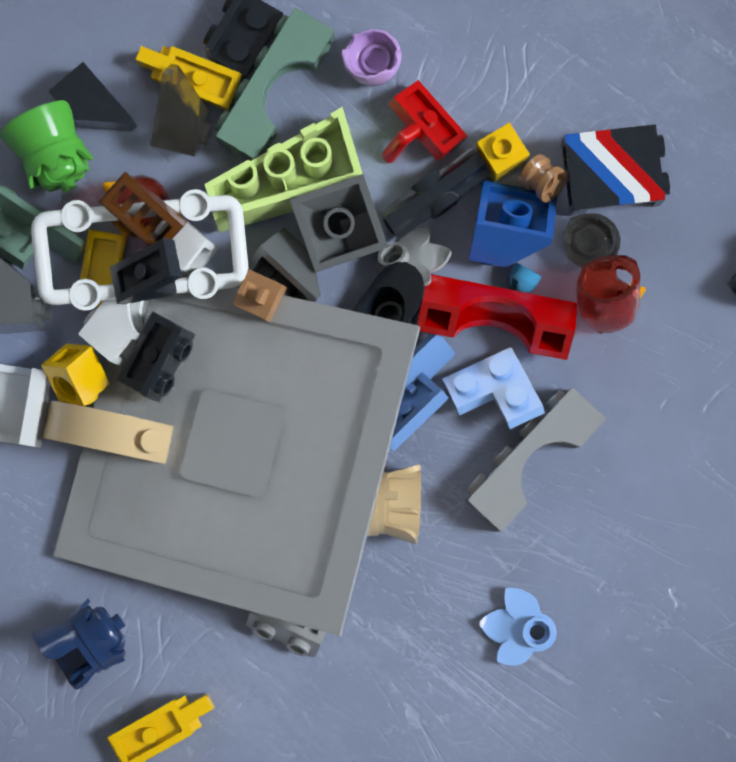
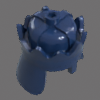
[32,599,126,690]

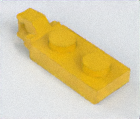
[135,46,243,111]
[107,693,215,762]

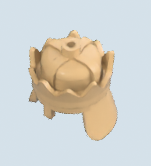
[367,464,421,545]

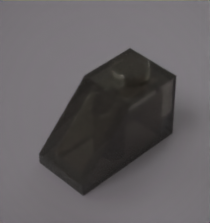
[150,63,212,156]

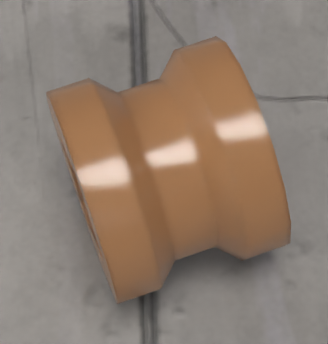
[519,154,568,202]

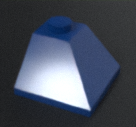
[469,180,557,267]

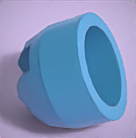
[508,262,542,293]

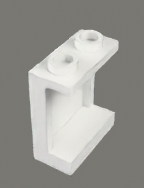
[0,364,52,448]

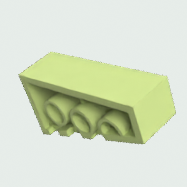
[205,107,363,233]

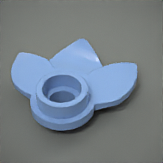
[480,588,557,666]

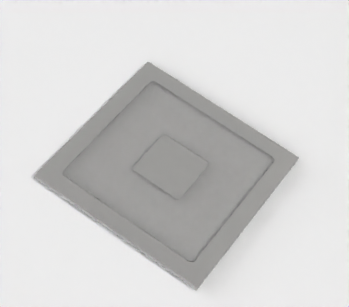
[53,275,421,636]

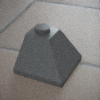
[290,174,388,273]
[248,227,321,302]

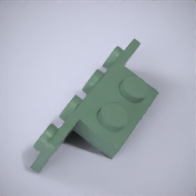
[0,185,84,270]

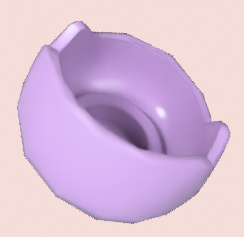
[341,29,402,87]

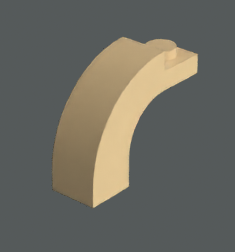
[41,401,174,464]

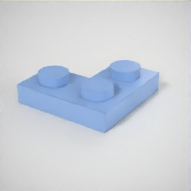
[442,347,545,429]

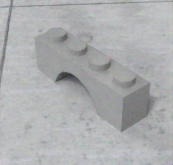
[466,387,607,532]

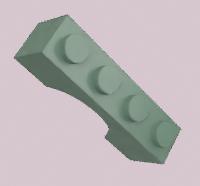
[215,7,335,161]

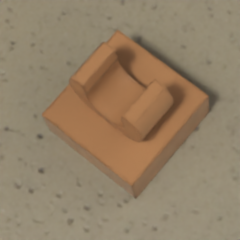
[233,269,287,322]

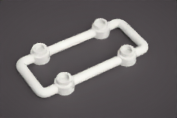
[31,189,249,310]

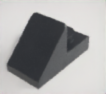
[110,238,182,305]

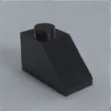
[48,62,137,131]

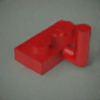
[382,80,468,163]

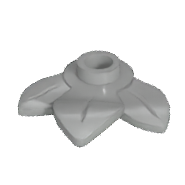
[377,227,452,286]

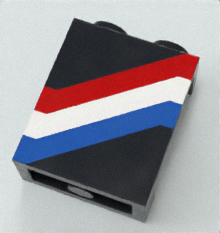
[561,124,670,216]

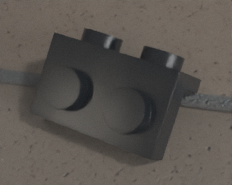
[116,311,196,402]

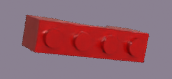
[417,274,578,360]

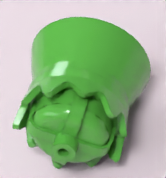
[0,100,94,193]

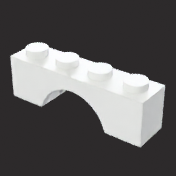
[78,220,220,367]

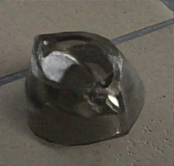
[563,213,621,270]

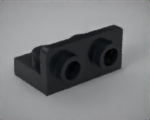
[203,0,284,79]

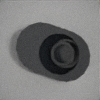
[353,262,425,325]

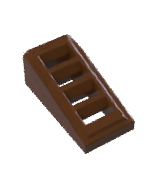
[98,172,188,246]

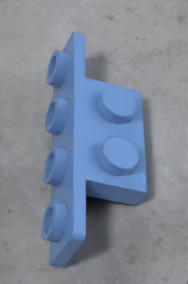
[390,333,455,451]

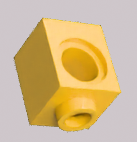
[475,122,530,182]
[41,343,110,406]

